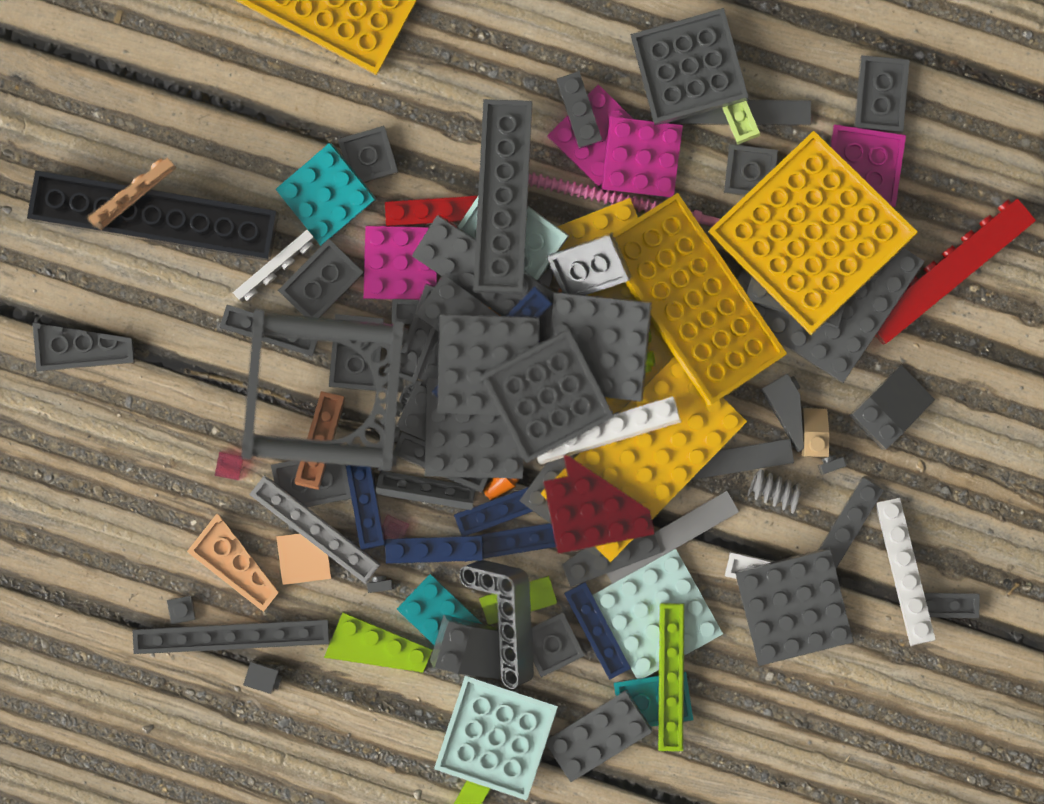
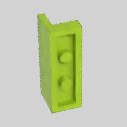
[479,576,557,625]

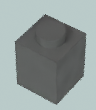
[243,661,283,694]

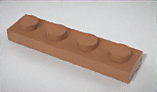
[294,391,345,490]

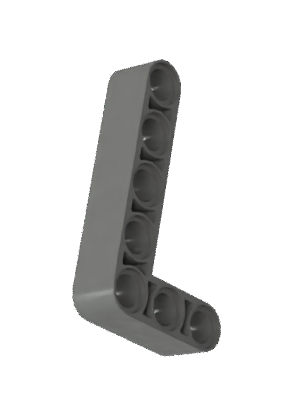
[459,560,534,689]

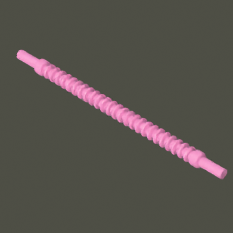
[529,172,720,227]

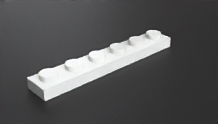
[537,397,681,464]
[875,498,935,646]

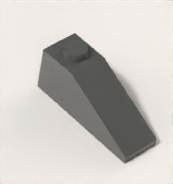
[760,374,804,452]

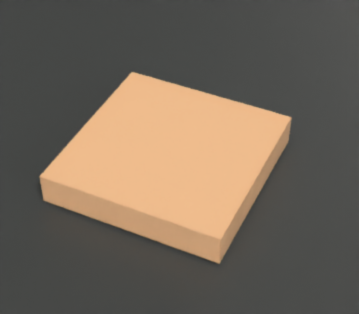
[277,534,331,585]

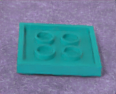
[275,143,377,246]

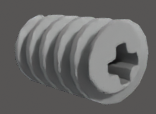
[747,469,801,514]

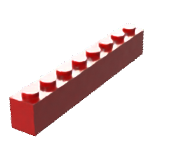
[876,198,1036,345]

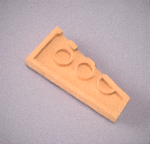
[87,157,176,230]
[187,513,279,612]

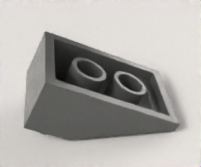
[849,365,935,450]
[430,614,501,679]

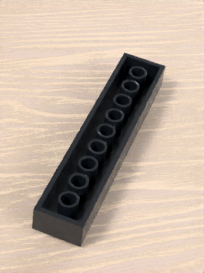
[27,170,279,261]

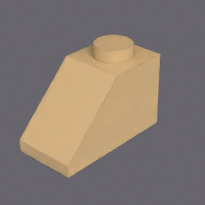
[801,408,829,457]

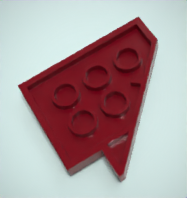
[543,455,655,554]

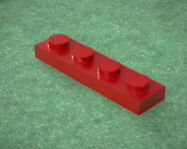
[384,196,478,227]

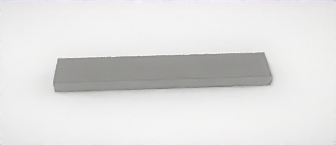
[249,475,380,584]
[607,491,739,584]

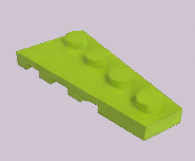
[324,612,433,672]

